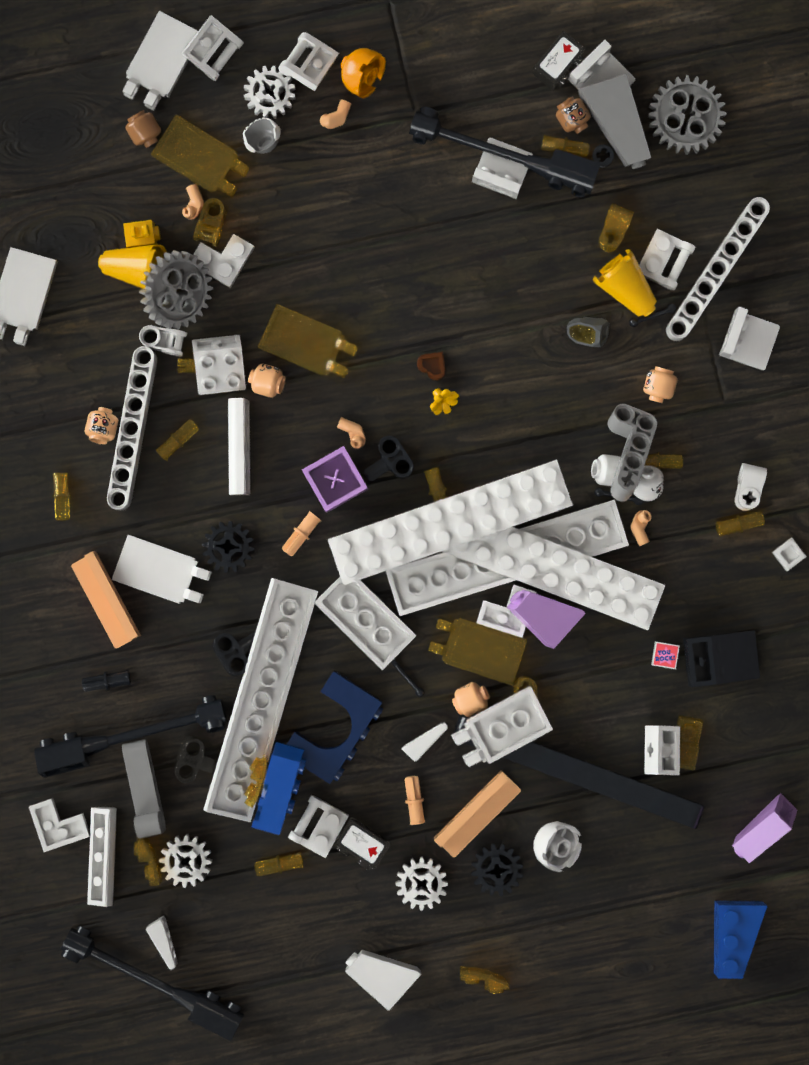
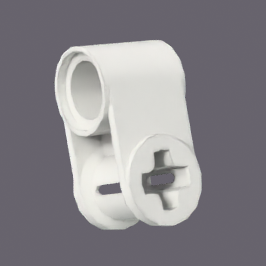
[139,325,187,357]
[735,463,767,511]

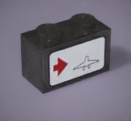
[532,31,586,91]
[335,816,391,870]

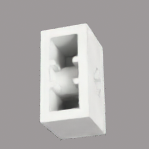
[644,726,680,775]

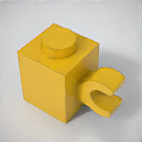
[123,220,161,248]

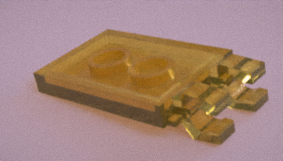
[151,114,250,197]
[258,304,358,378]
[428,618,527,686]

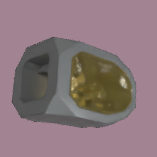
[567,317,610,347]

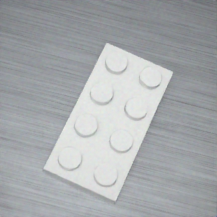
[314,577,417,670]

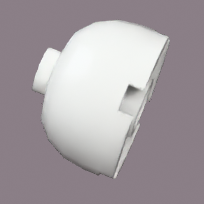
[533,821,582,872]

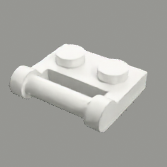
[182,15,244,81]
[278,32,339,91]
[639,229,695,290]
[288,795,349,858]

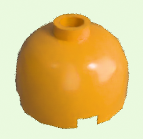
[341,48,386,99]

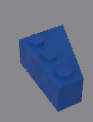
[252,742,306,835]
[714,901,767,979]

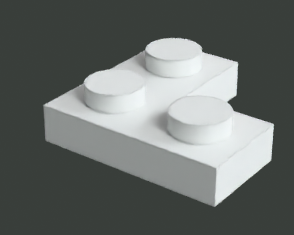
[193,234,255,288]
[476,585,537,638]
[29,798,90,852]

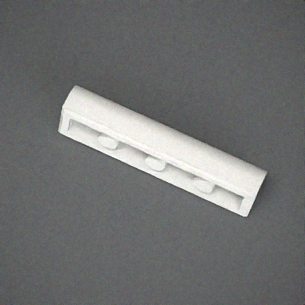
[228,398,250,495]
[88,807,117,907]

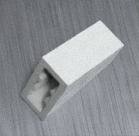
[345,950,421,1011]

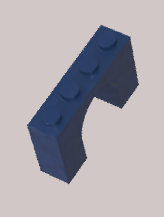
[286,670,384,784]

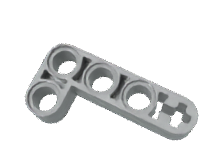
[607,404,657,502]
[122,739,166,839]

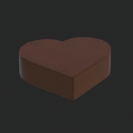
[417,351,445,381]

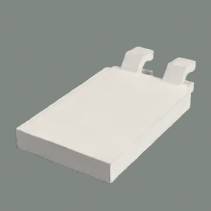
[122,11,198,111]
[0,247,58,346]
[112,535,212,604]
[451,686,553,767]

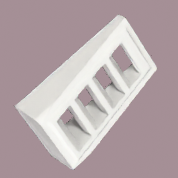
[401,722,448,762]
[146,916,177,970]

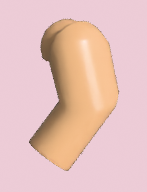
[182,184,204,220]
[337,417,366,449]
[630,510,652,546]

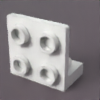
[569,40,635,90]
[472,138,533,199]
[719,307,780,370]
[192,335,246,395]

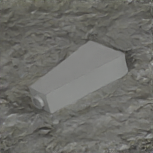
[578,74,651,169]

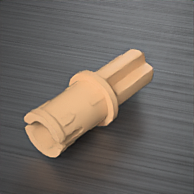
[282,511,321,556]
[405,776,425,825]

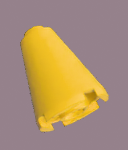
[98,244,167,289]
[593,249,657,317]

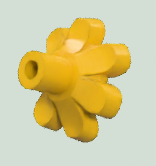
[430,388,459,415]

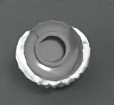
[243,117,281,154]

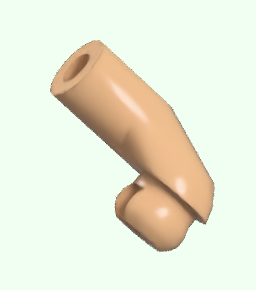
[320,100,351,129]

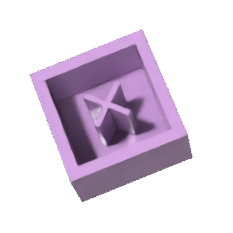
[302,446,368,513]

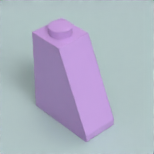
[507,590,585,649]
[733,793,797,863]

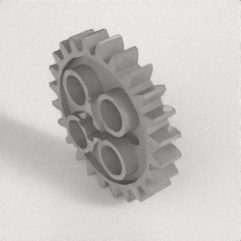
[648,75,727,155]
[139,250,213,329]

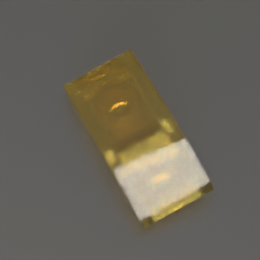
[677,715,703,771]
[244,754,268,808]
[134,837,162,886]
[460,966,509,994]

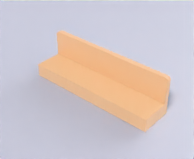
[71,551,141,648]
[434,770,521,857]

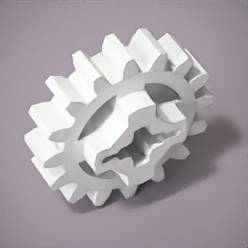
[244,66,296,119]
[159,834,212,888]
[396,857,448,911]

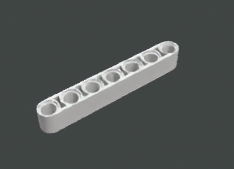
[666,197,770,341]
[107,346,157,510]

